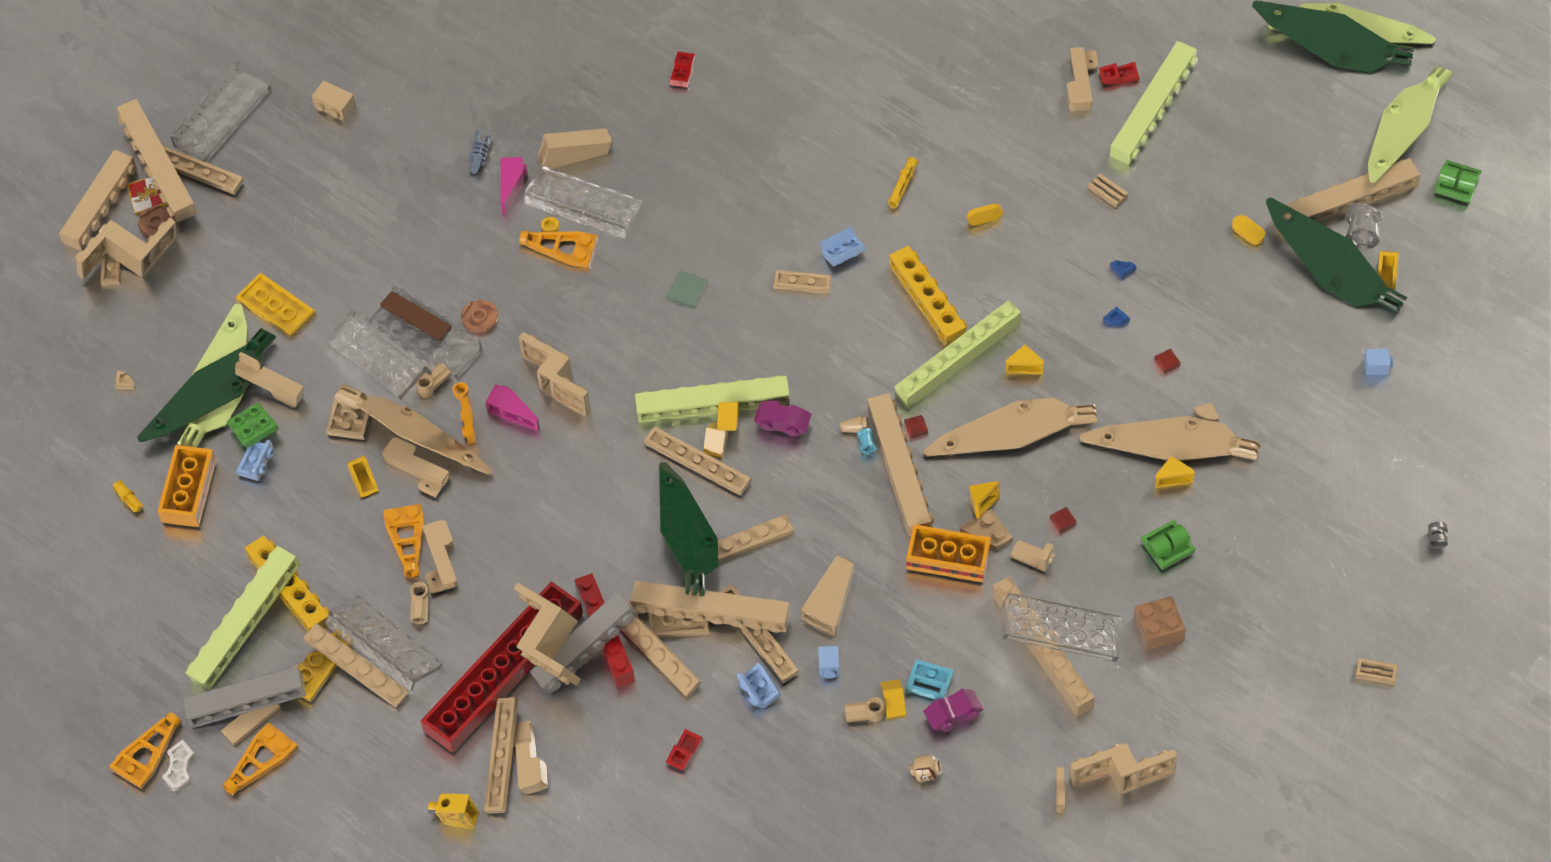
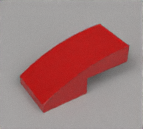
[670,51,695,88]
[1099,62,1140,85]
[665,729,704,772]

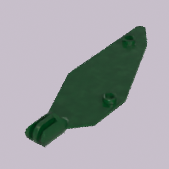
[1252,0,1415,73]
[1266,197,1407,313]
[137,328,276,442]
[659,462,719,597]

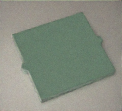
[666,271,708,307]

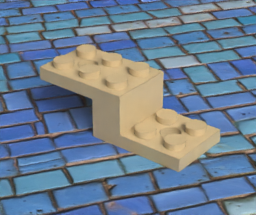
[519,332,591,417]
[1069,743,1177,794]

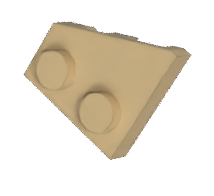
[960,509,1013,551]

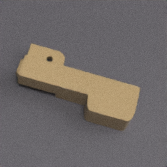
[1066,47,1098,111]
[235,352,304,408]
[382,437,450,498]
[422,520,458,594]
[513,720,548,794]

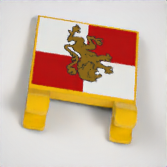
[127,177,167,215]

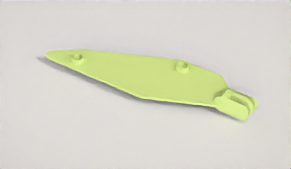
[1268,3,1436,44]
[1368,66,1453,183]
[178,303,247,447]

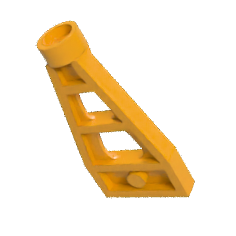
[519,230,598,269]
[453,382,476,445]
[383,504,425,578]
[109,712,181,789]
[222,722,298,796]

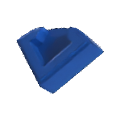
[1110,260,1137,279]
[1103,306,1130,326]

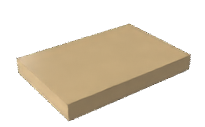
[648,613,709,639]

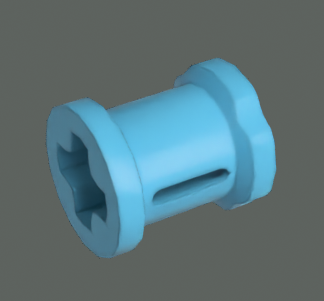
[857,428,877,454]

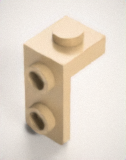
[1010,540,1056,572]

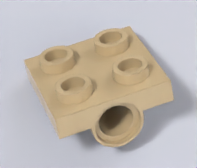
[326,399,370,440]

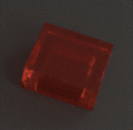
[1154,348,1181,374]
[904,415,928,438]
[1050,507,1077,533]

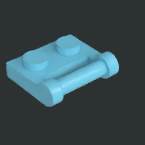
[905,659,954,700]

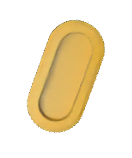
[966,204,1003,226]
[1232,215,1265,245]

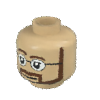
[910,754,941,782]

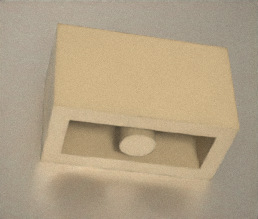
[312,80,356,120]

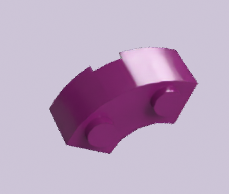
[754,401,812,437]
[923,688,984,732]

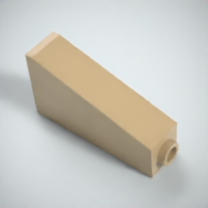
[537,128,613,171]
[801,555,854,636]

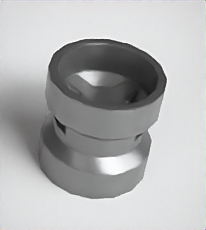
[1428,522,1449,548]

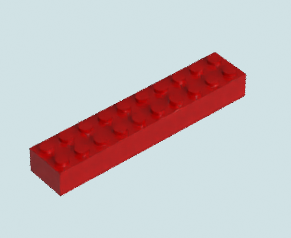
[420,581,583,753]

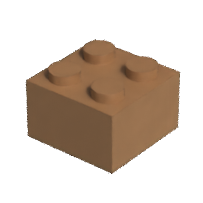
[1134,596,1186,651]

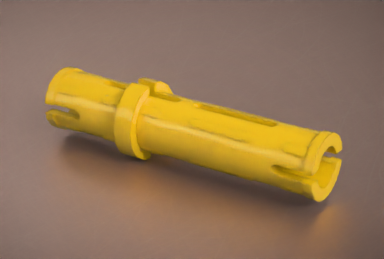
[887,157,919,208]

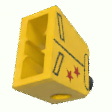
[428,793,479,830]

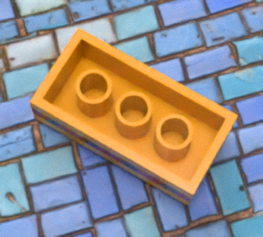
[157,445,216,527]
[906,524,991,582]

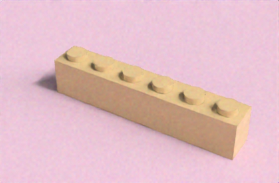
[59,150,136,251]

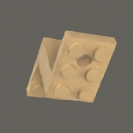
[76,218,177,280]
[514,583,581,686]

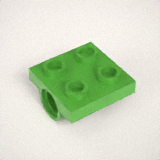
[1434,160,1482,203]
[226,402,279,449]
[1141,520,1195,570]

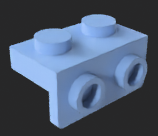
[820,227,866,266]
[236,440,274,481]
[737,662,782,709]

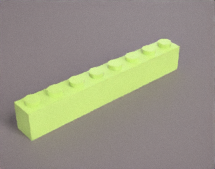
[1110,41,1198,165]
[895,300,1021,410]
[635,375,790,423]
[186,546,301,691]

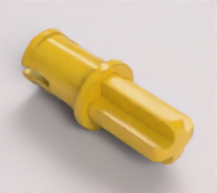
[113,480,143,513]

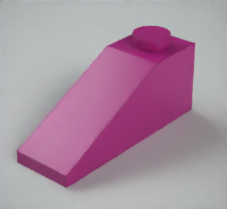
[500,157,528,214]
[485,384,540,431]

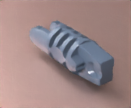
[468,130,492,175]

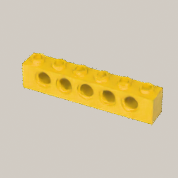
[889,245,967,347]
[244,535,332,632]

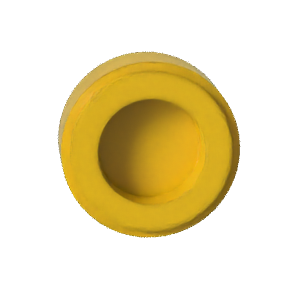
[541,217,560,232]

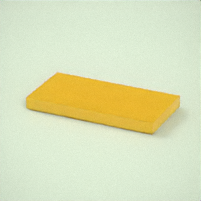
[235,272,316,339]

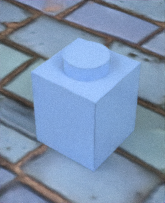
[1364,349,1393,376]
[818,646,840,678]

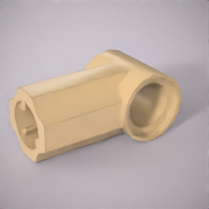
[416,363,451,399]
[410,582,430,624]
[845,697,885,722]

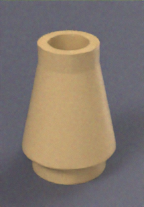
[840,415,869,433]

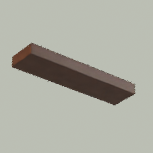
[380,291,452,342]

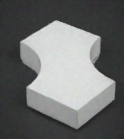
[162,740,195,793]

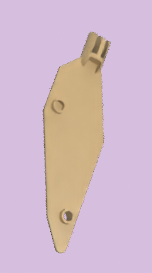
[335,384,493,475]
[923,398,1097,456]
[1080,416,1261,461]

